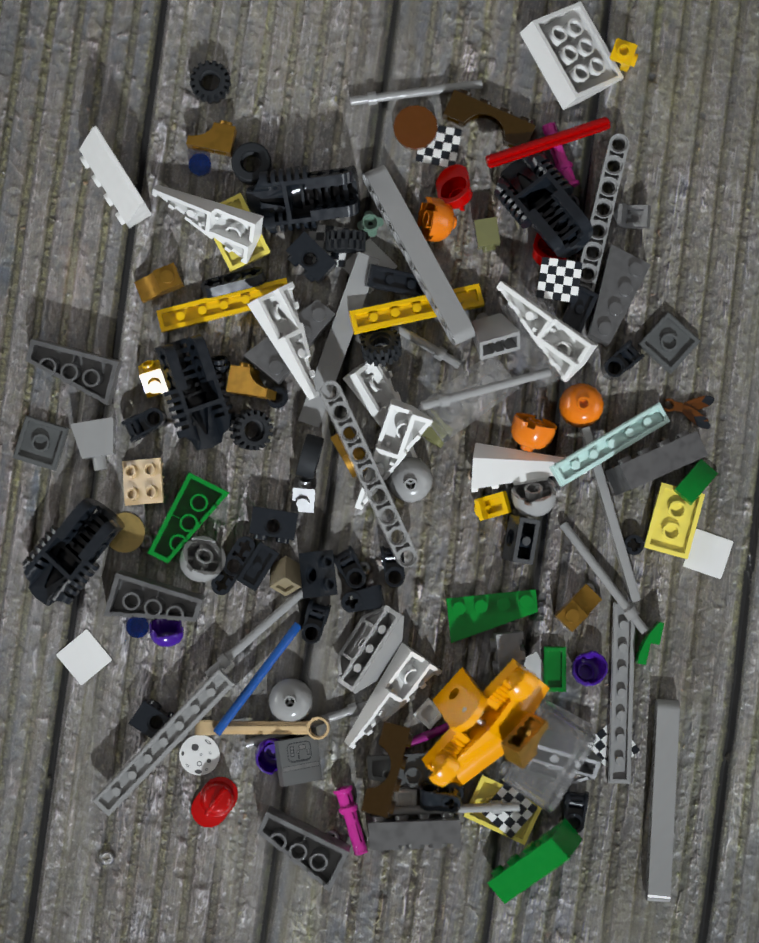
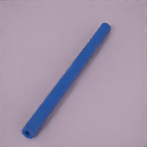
[213,622,302,736]

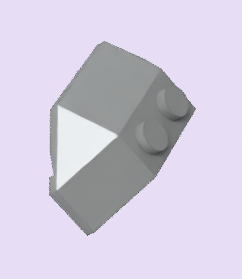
[337,605,404,694]

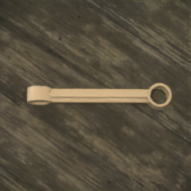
[194,716,330,740]

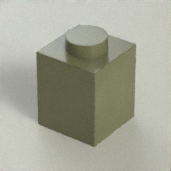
[473,217,500,253]

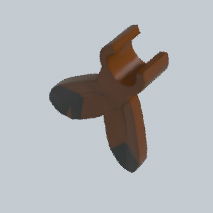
[664,395,714,429]

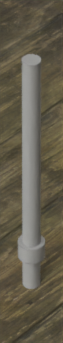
[350,79,483,106]
[362,303,462,369]
[421,368,551,410]
[560,521,649,634]
[204,587,303,678]
[245,701,367,749]
[388,800,520,815]

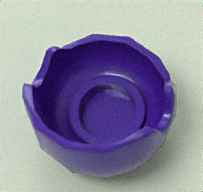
[149,619,184,647]
[571,651,608,687]
[255,738,279,775]

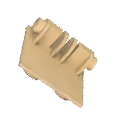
[122,457,166,506]

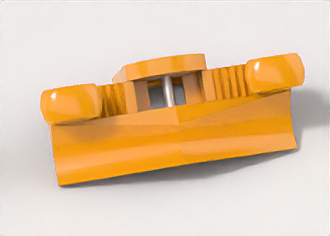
[422,659,550,786]

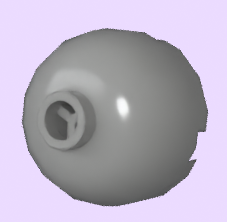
[388,457,433,503]
[511,478,556,517]
[179,536,226,582]
[268,678,313,722]

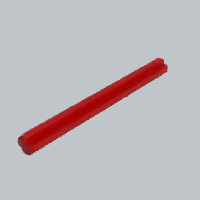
[485,117,611,168]

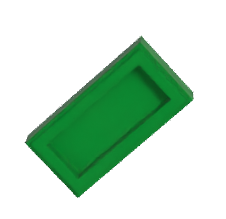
[543,646,566,692]

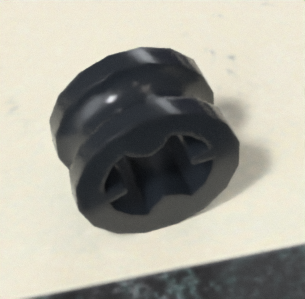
[624,535,644,555]

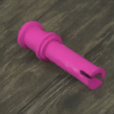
[541,122,580,188]
[333,785,368,856]

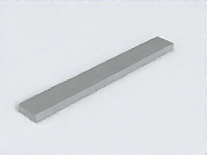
[298,252,380,428]
[580,427,641,602]
[607,602,636,784]
[92,668,236,816]

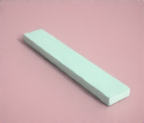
[549,402,670,487]

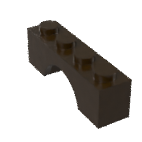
[443,89,536,148]
[361,721,414,818]

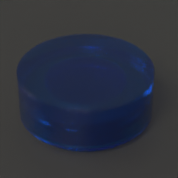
[189,153,211,177]
[126,617,149,638]

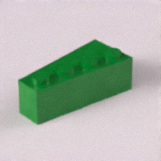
[147,472,229,563]
[487,818,583,904]

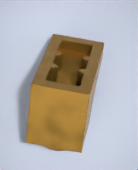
[186,120,237,157]
[134,262,184,304]
[226,362,277,400]
[330,426,367,478]
[554,584,602,632]
[501,711,549,769]

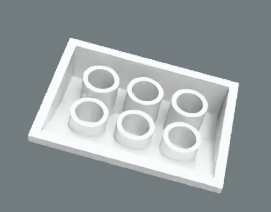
[520,1,624,110]
[79,126,152,228]

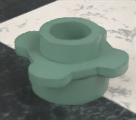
[357,211,384,237]

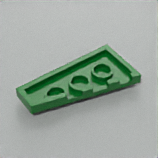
[446,589,538,643]

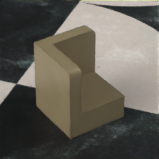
[269,556,301,596]

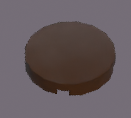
[393,105,438,151]

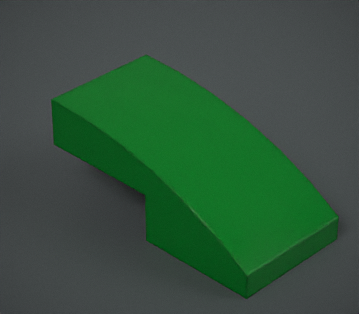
[673,459,718,505]
[634,622,664,665]

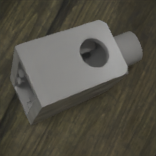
[472,313,520,360]
[71,417,116,471]

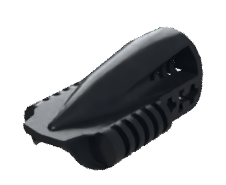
[494,154,593,258]
[246,165,361,233]
[153,334,236,450]
[22,498,125,606]

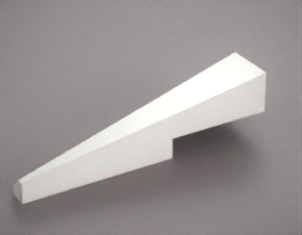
[152,185,264,264]
[496,281,597,382]
[247,282,320,400]
[343,361,422,461]
[355,399,433,510]
[471,443,587,492]
[344,642,442,749]

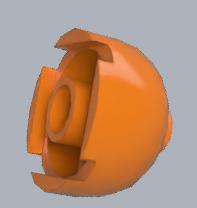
[417,197,457,242]
[559,383,604,428]
[511,412,557,452]

